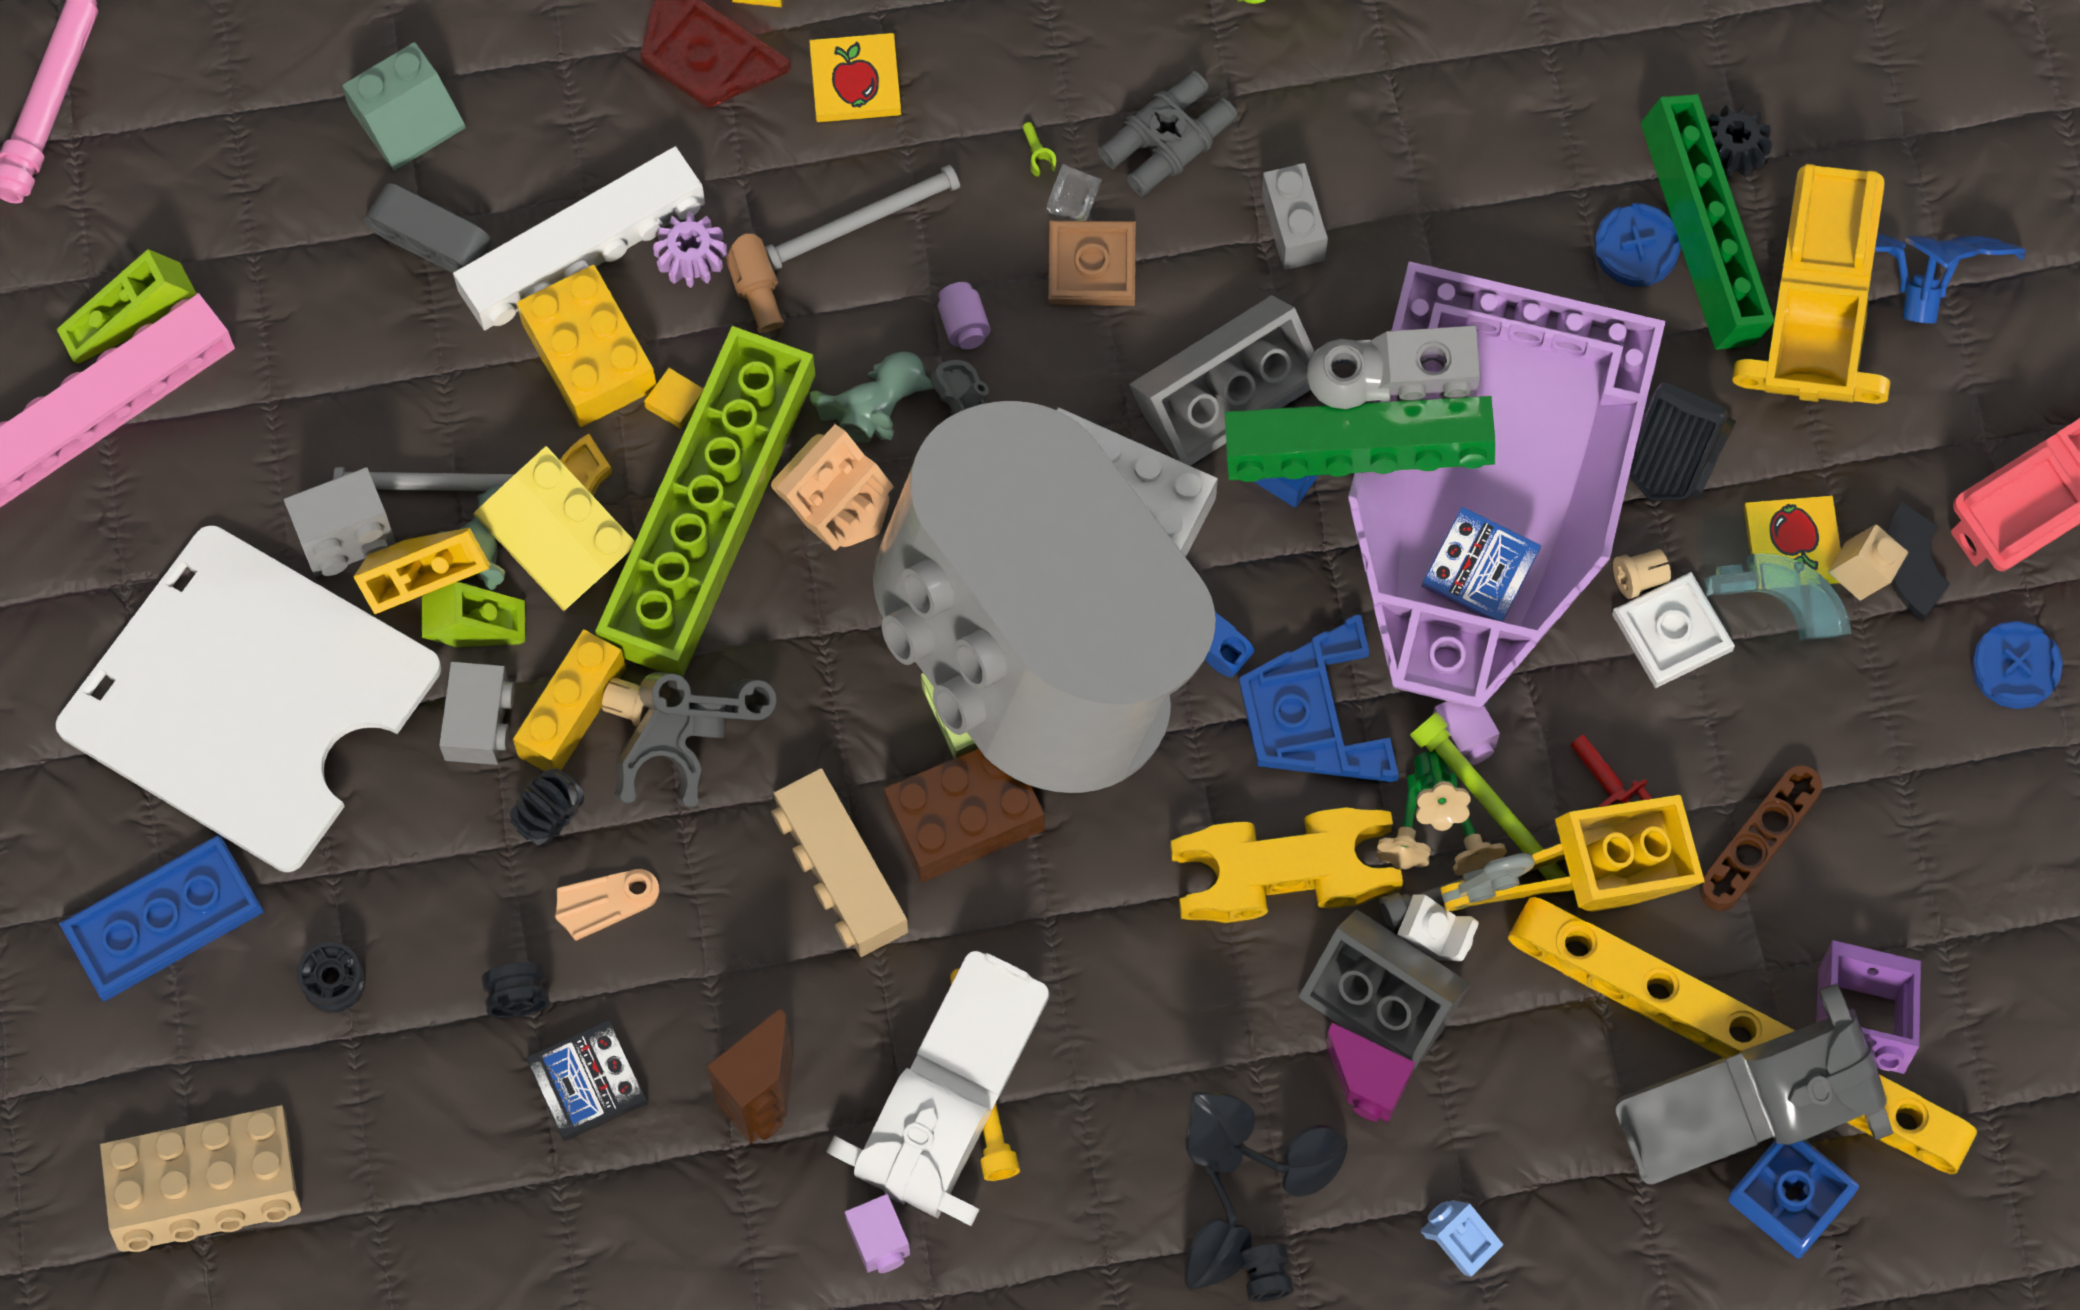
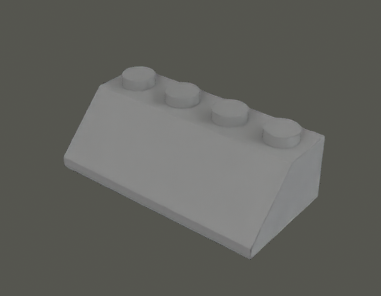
[1129,295,1315,466]

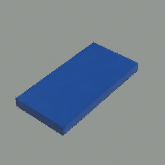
[59,834,264,1002]

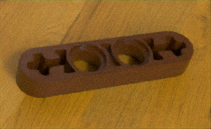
[1700,765,1822,911]

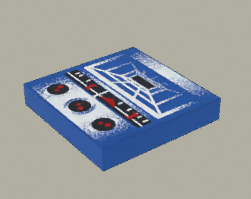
[1421,507,1542,622]

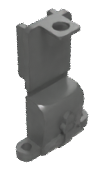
[1614,983,1893,1184]

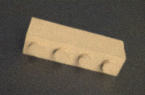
[771,768,908,958]

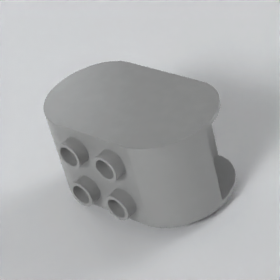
[873,401,1216,793]

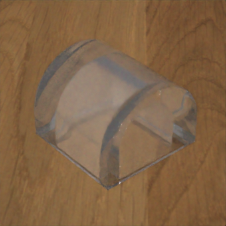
[1046,164,1102,221]

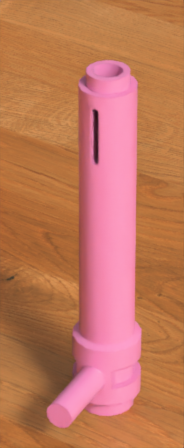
[0,0,99,204]

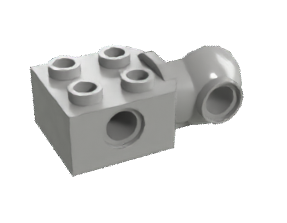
[1307,326,1480,409]

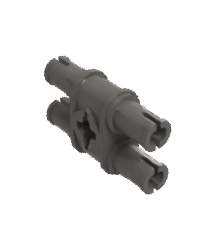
[1098,70,1238,197]

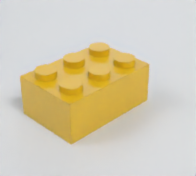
[516,264,656,428]

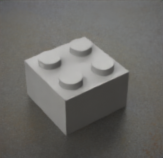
[283,467,396,577]

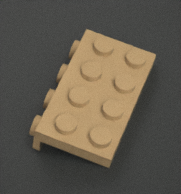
[100,1105,301,1252]

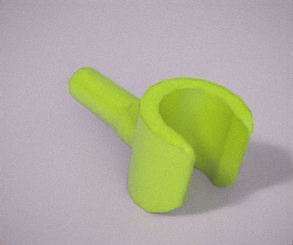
[1022,122,1057,177]

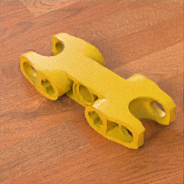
[1170,807,1403,923]

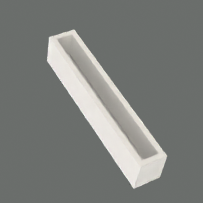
[453,146,705,331]

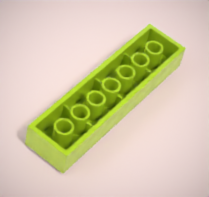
[595,326,816,677]

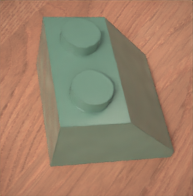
[342,42,466,171]

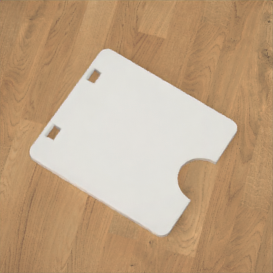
[56,526,442,872]

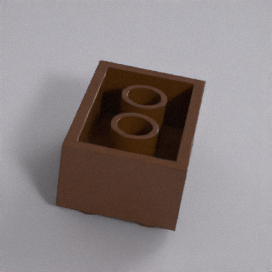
[884,748,1045,883]

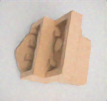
[771,424,894,551]

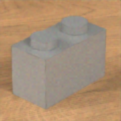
[1261,163,1328,270]
[439,662,515,765]

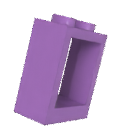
[1816,940,1921,1074]

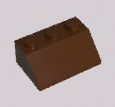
[707,1009,794,1144]

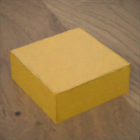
[644,368,703,429]

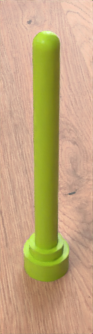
[1410,712,1567,880]

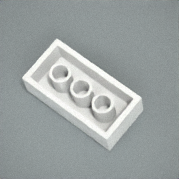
[1057,407,1218,557]

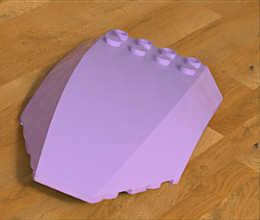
[1348,262,1666,709]

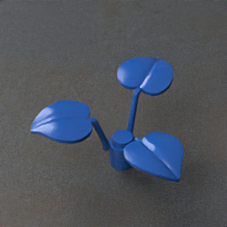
[1875,233,2026,323]

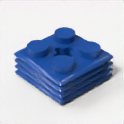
[1728,1140,1859,1259]

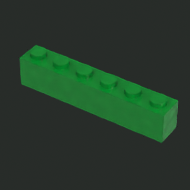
[1640,94,1775,350]
[1225,396,1495,482]

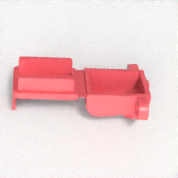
[1951,418,2080,571]

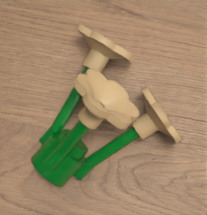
[1376,750,1507,876]

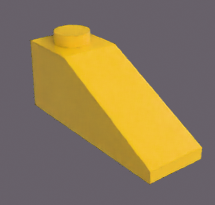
[354,527,491,614]

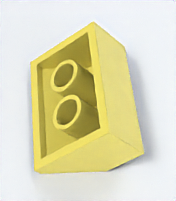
[473,446,635,611]

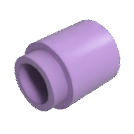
[937,282,991,349]

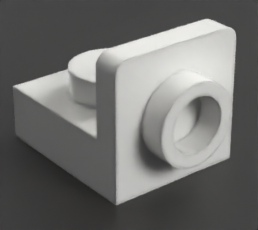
[1397,895,1479,961]

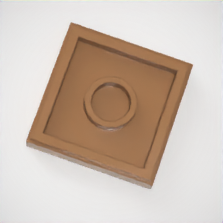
[1049,220,1136,306]

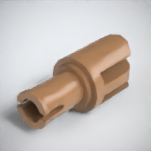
[726,234,784,334]

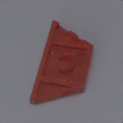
[640,0,791,108]

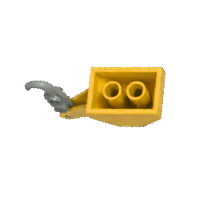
[1440,795,1705,912]

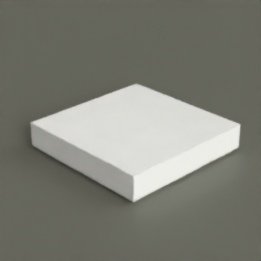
[1612,572,1735,688]

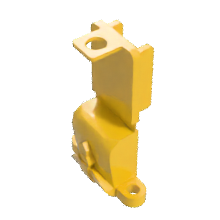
[1732,164,1890,404]

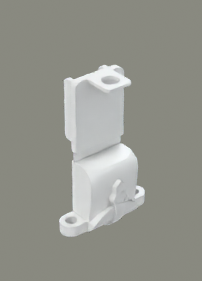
[826,951,1049,1226]

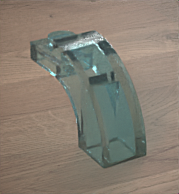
[1704,553,1852,641]

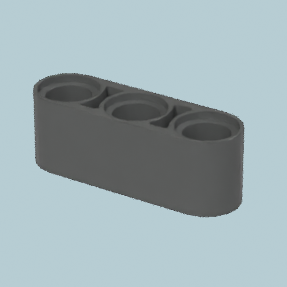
[363,183,492,273]

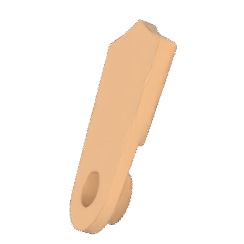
[555,869,659,941]

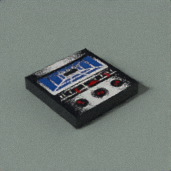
[526,1020,648,1142]

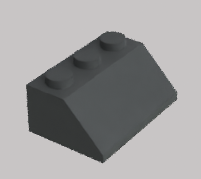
[1298,909,1471,1072]

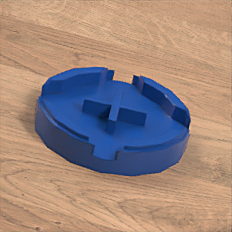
[1594,203,1681,287]
[1971,621,2063,709]

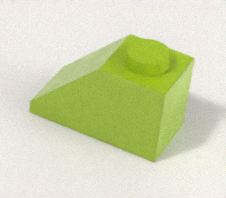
[422,582,525,647]

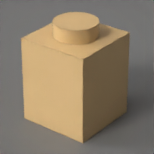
[1828,524,1908,601]

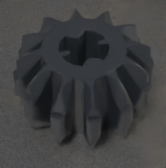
[1707,104,1773,179]
[510,767,584,845]

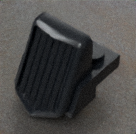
[1629,382,1736,501]

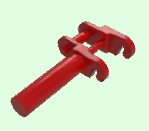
[1570,735,1653,808]

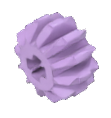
[653,211,727,288]

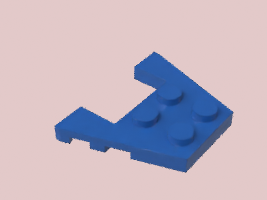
[1239,614,1399,782]

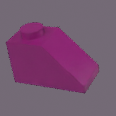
[1326,1023,1415,1123]

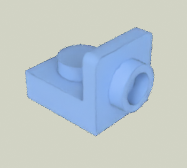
[1420,1200,1503,1277]

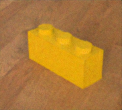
[513,629,626,771]

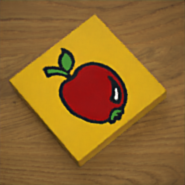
[810,33,901,122]
[1743,496,1841,590]

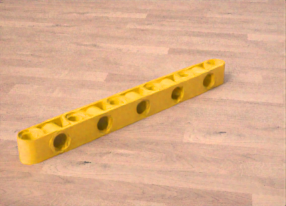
[1508,897,1977,1174]

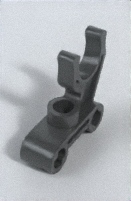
[614,672,777,807]

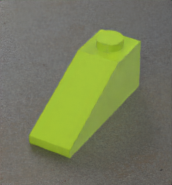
[57,249,197,364]

